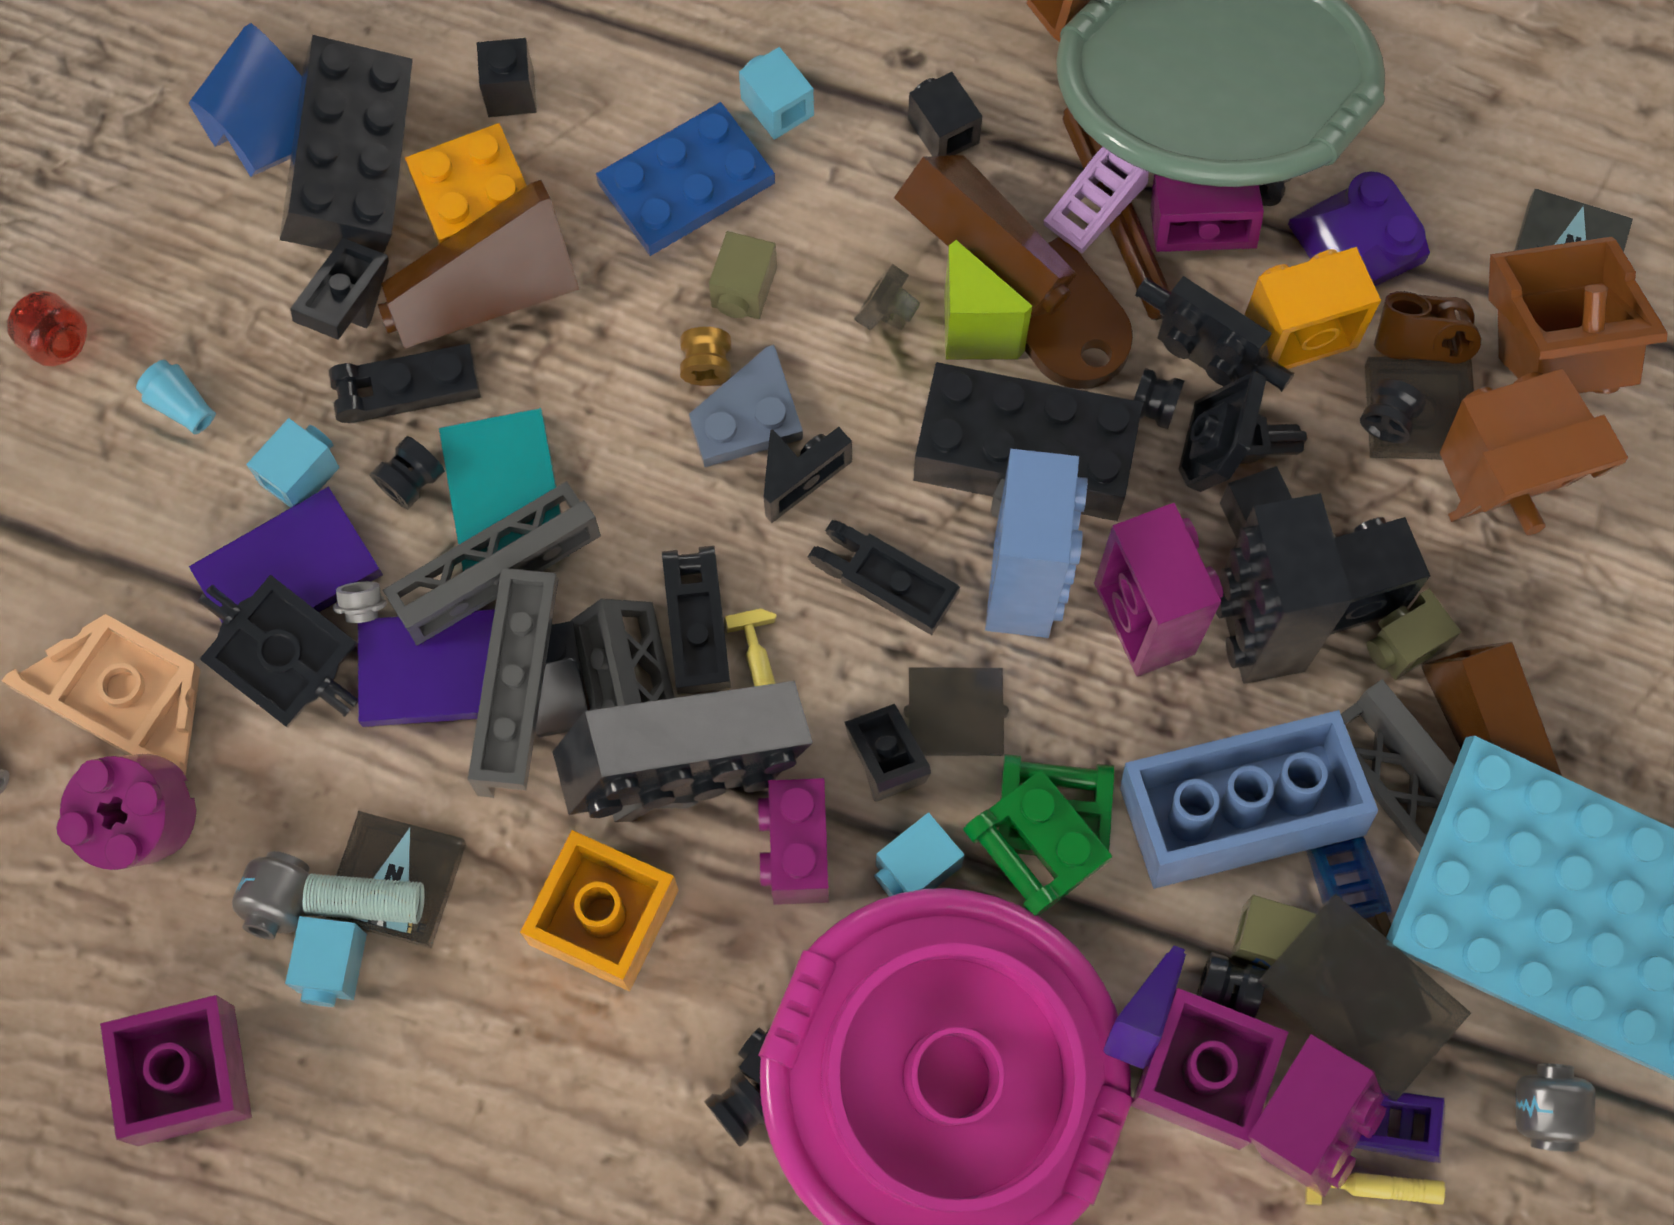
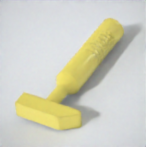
[724,608,776,686]
[1305,1172,1445,1206]

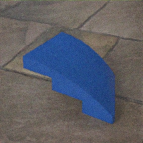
[188,23,302,177]

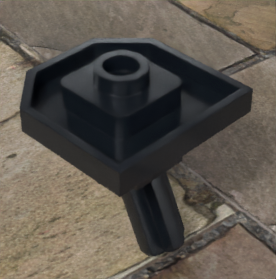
[1178,371,1308,492]

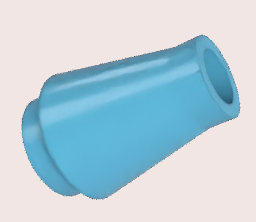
[136,360,216,435]

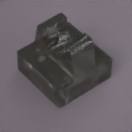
[853,264,920,330]

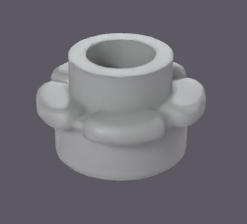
[333,581,387,623]

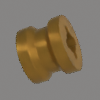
[680,327,731,386]

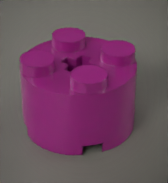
[56,754,197,870]

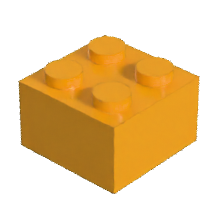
[404,123,527,244]
[1244,247,1381,369]
[520,830,679,992]

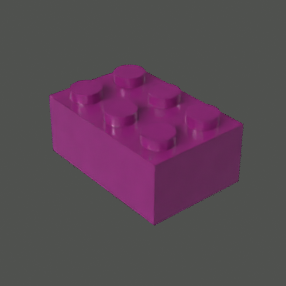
[1094,503,1223,677]

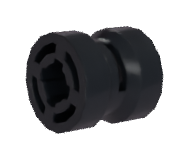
[370,436,445,510]
[1196,952,1267,1018]

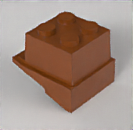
[1488,237,1668,394]
[1440,368,1628,535]

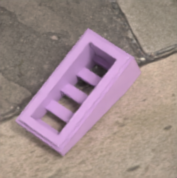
[1044,147,1149,254]

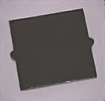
[903,667,1009,756]

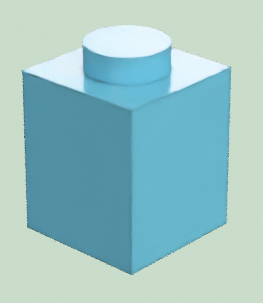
[739,47,814,140]
[246,418,340,508]
[874,812,964,896]
[285,916,367,1007]

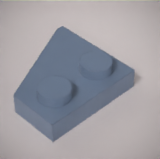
[689,345,803,468]

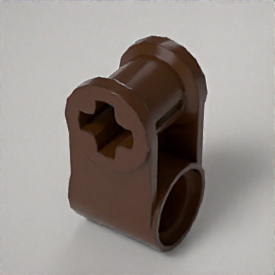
[1374,291,1482,364]

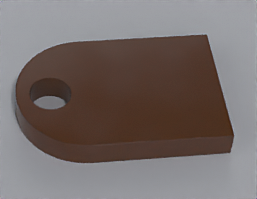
[1025,237,1133,389]

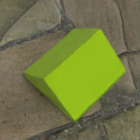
[944,240,1032,360]

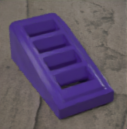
[1103,945,1186,1069]
[1354,1090,1446,1163]

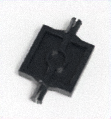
[1135,276,1295,392]
[198,575,358,727]

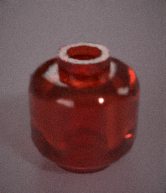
[7,290,87,367]

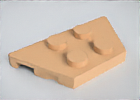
[2,614,201,776]

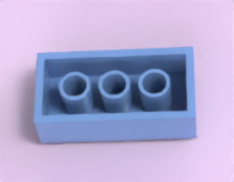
[985,449,1088,638]
[1120,710,1378,889]

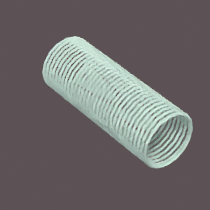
[302,873,424,924]

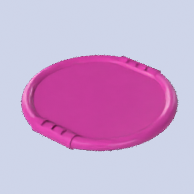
[758,888,1133,1225]

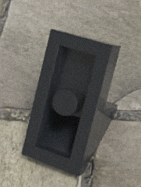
[290,237,389,340]
[763,427,852,523]
[536,621,589,738]
[844,704,931,802]

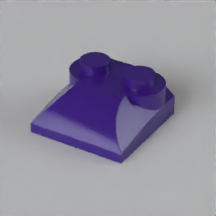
[1288,171,1430,286]

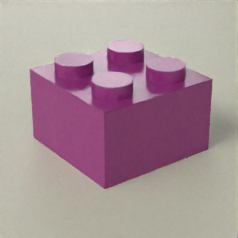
[1131,988,1289,1150]
[100,995,252,1146]
[1248,1034,1386,1197]

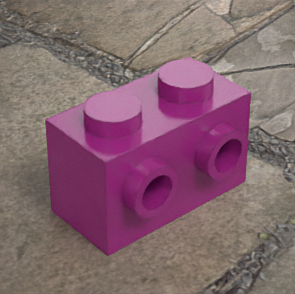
[1150,174,1264,252]
[758,778,829,905]

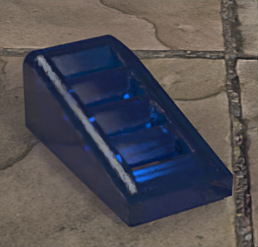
[1306,836,1393,931]

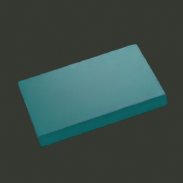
[439,408,568,571]

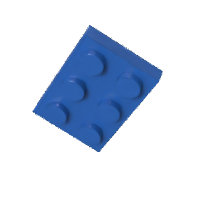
[596,102,775,256]

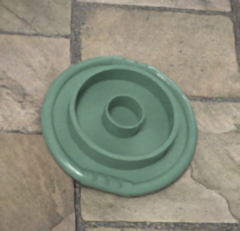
[1056,0,1385,187]

